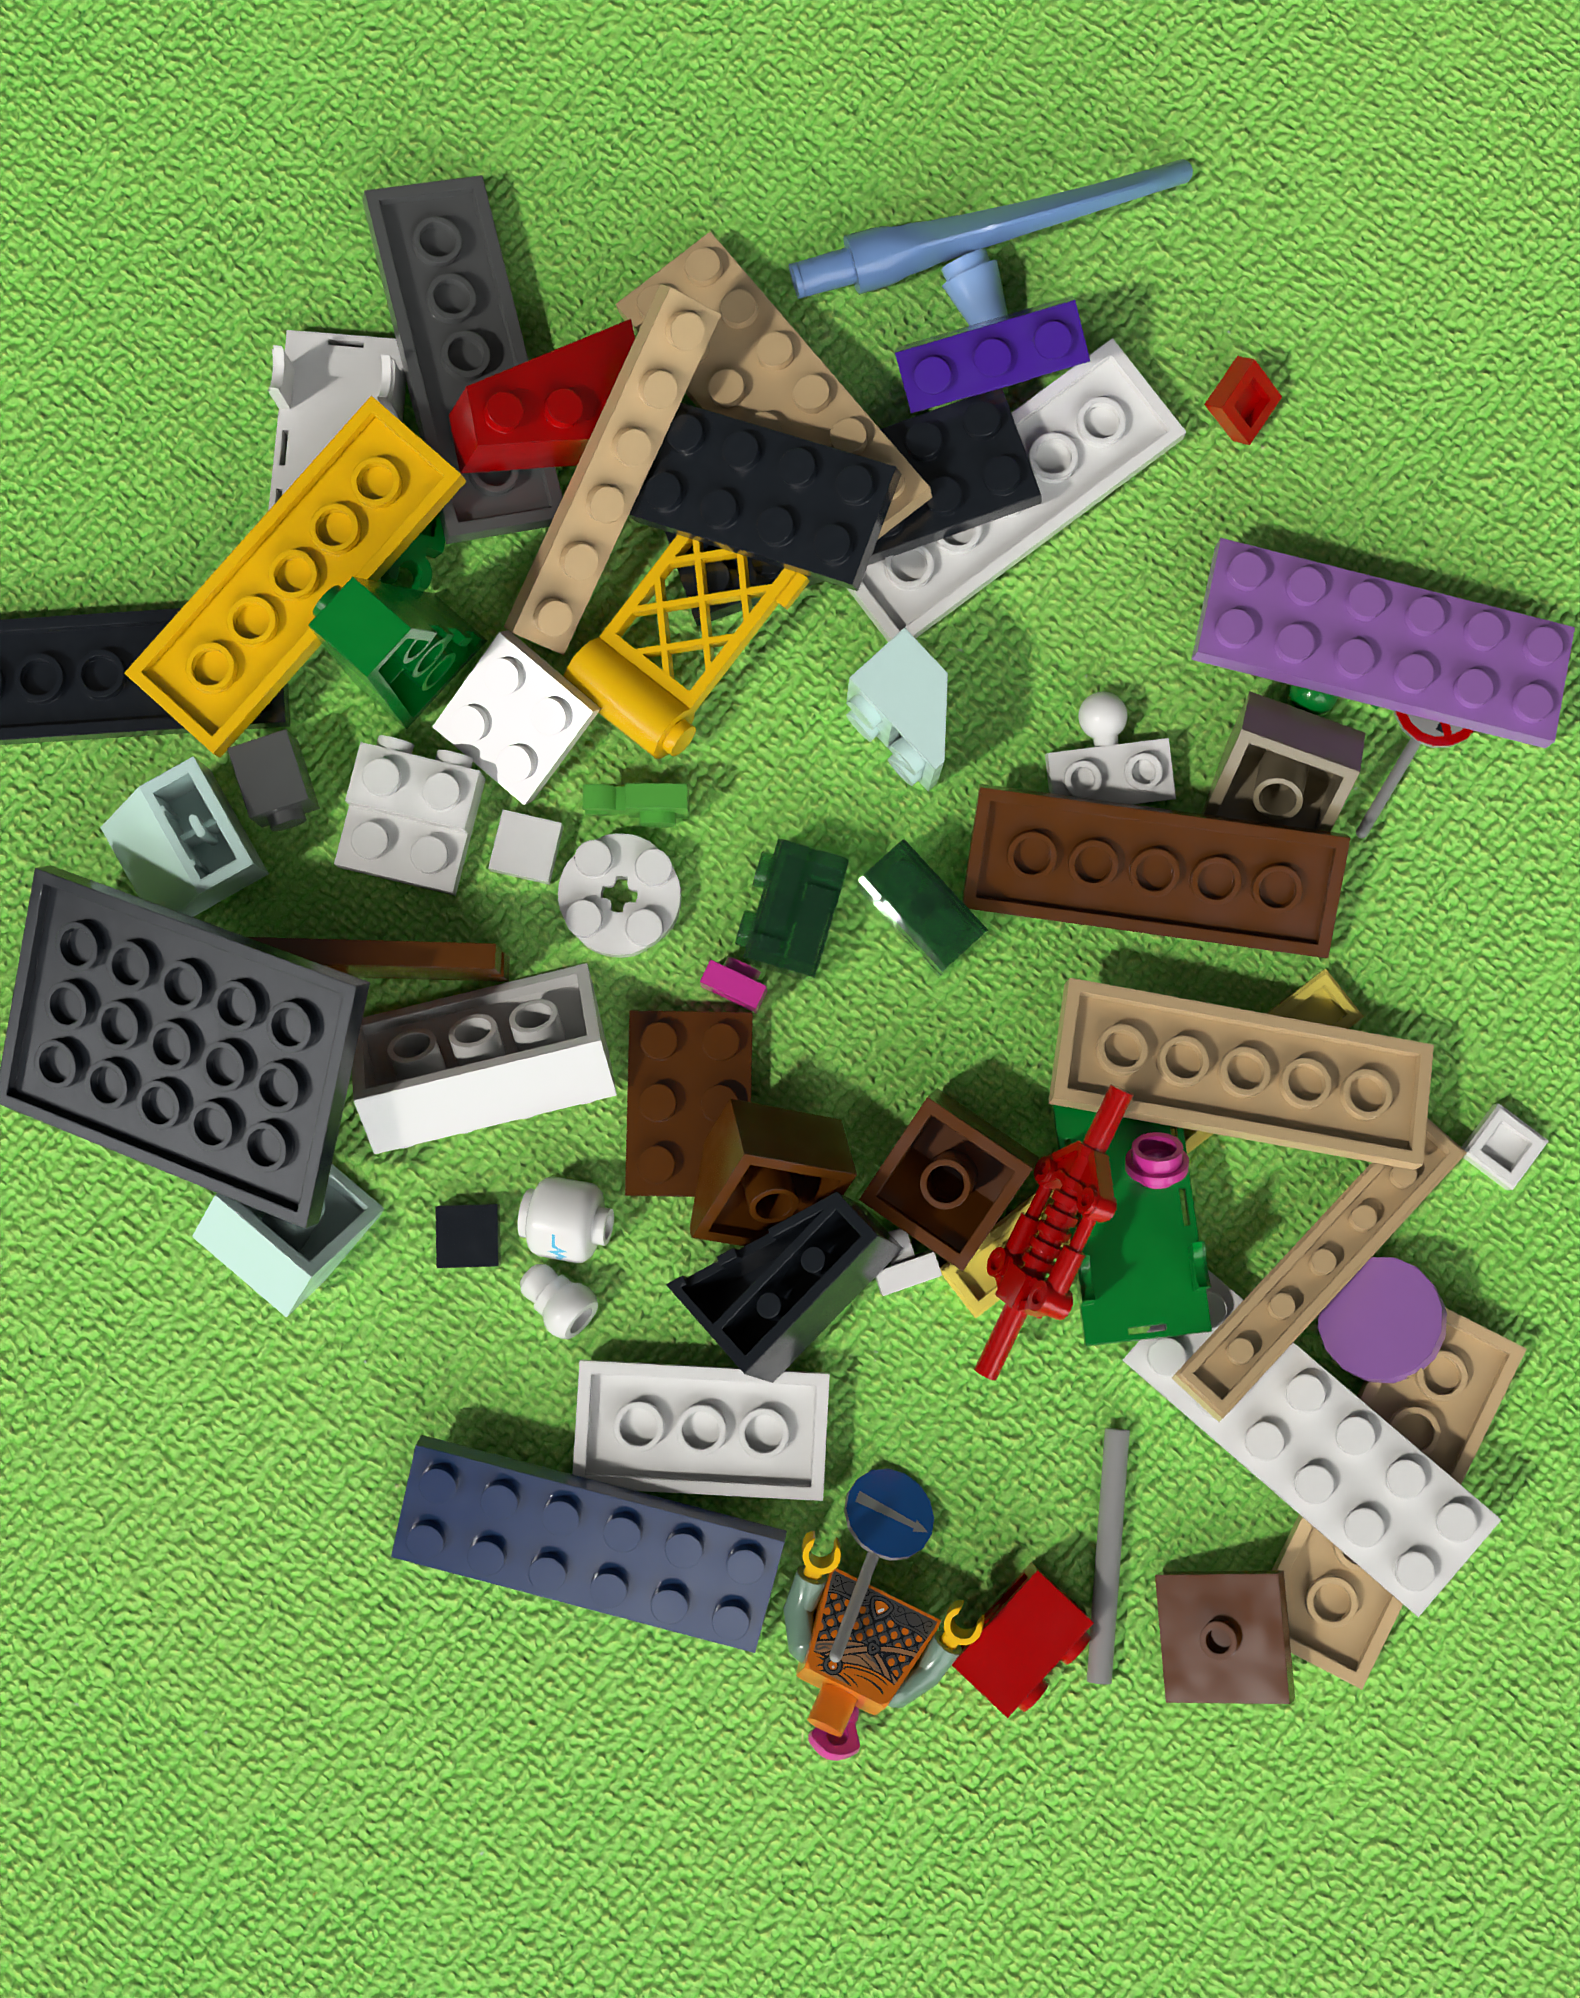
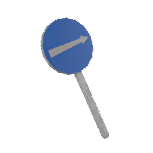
[829,1469,934,1663]

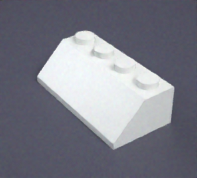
[352,963,617,1155]

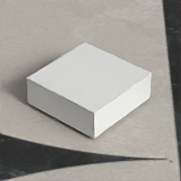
[488,809,564,885]
[1461,1103,1549,1190]

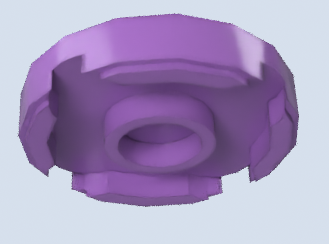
[1318,1257,1447,1383]

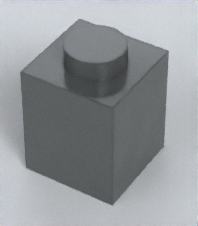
[227,729,320,831]

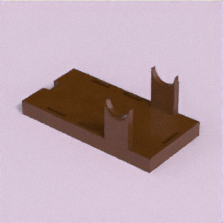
[248,937,510,982]

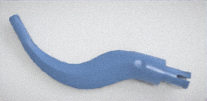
[789,159,1193,299]

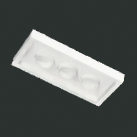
[573,1359,830,1501]

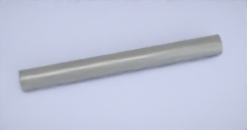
[1087,1428,1130,1684]

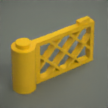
[564,534,810,759]

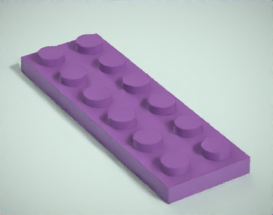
[1191,538,1575,748]

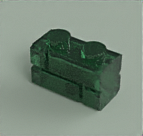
[735,839,849,983]
[857,839,988,978]

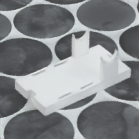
[267,330,407,580]

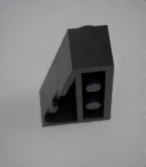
[666,1192,903,1383]

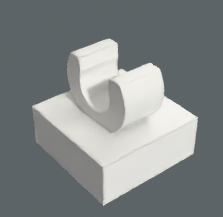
[875,1228,942,1296]

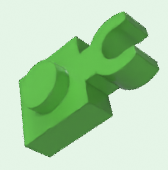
[582,783,690,828]

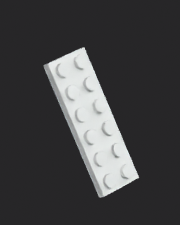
[847,338,1186,642]
[1122,1270,1501,1617]

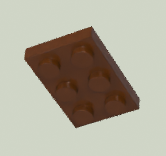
[625,1010,753,1197]

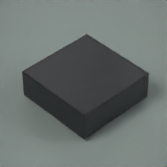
[435,1204,501,1268]

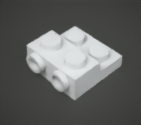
[334,735,486,896]

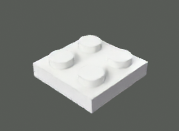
[432,630,601,805]

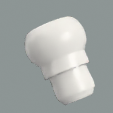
[520,1264,598,1339]

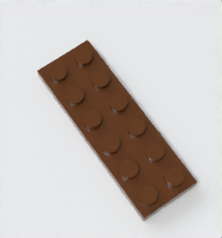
[961,784,1351,958]

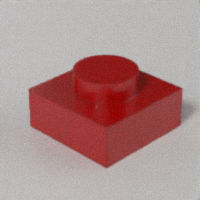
[1204,356,1282,445]

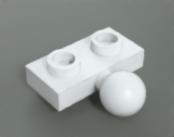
[1045,691,1176,805]

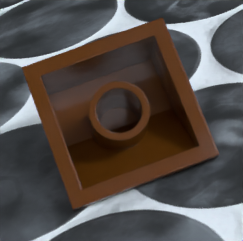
[859,1088,1040,1271]
[689,1098,857,1246]

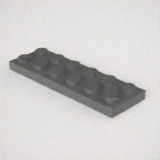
[362,175,563,544]

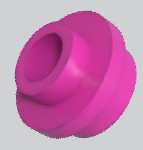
[1125,1132,1189,1189]

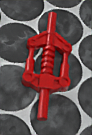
[974,1084,1133,1381]

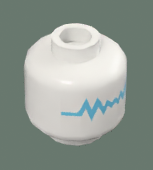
[518,1176,614,1263]

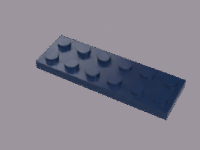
[391,1435,787,1653]

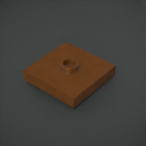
[1155,1570,1295,1704]

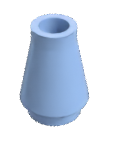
[941,248,1008,326]

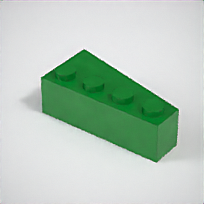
[308,577,488,729]

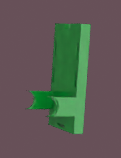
[1052,1104,1212,1347]

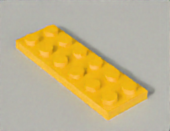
[124,395,466,758]

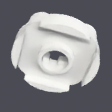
[558,834,682,958]

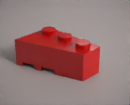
[449,319,635,474]

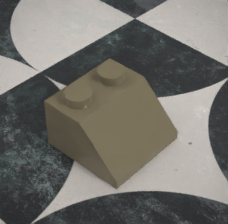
[1201,691,1366,832]

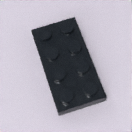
[629,403,902,591]

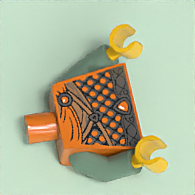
[784,1531,984,1736]

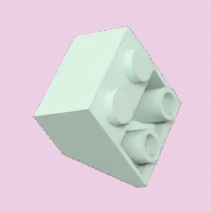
[846,628,948,791]
[100,756,269,917]

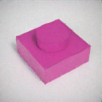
[700,957,767,1014]

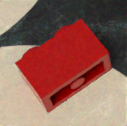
[952,1562,1094,1718]

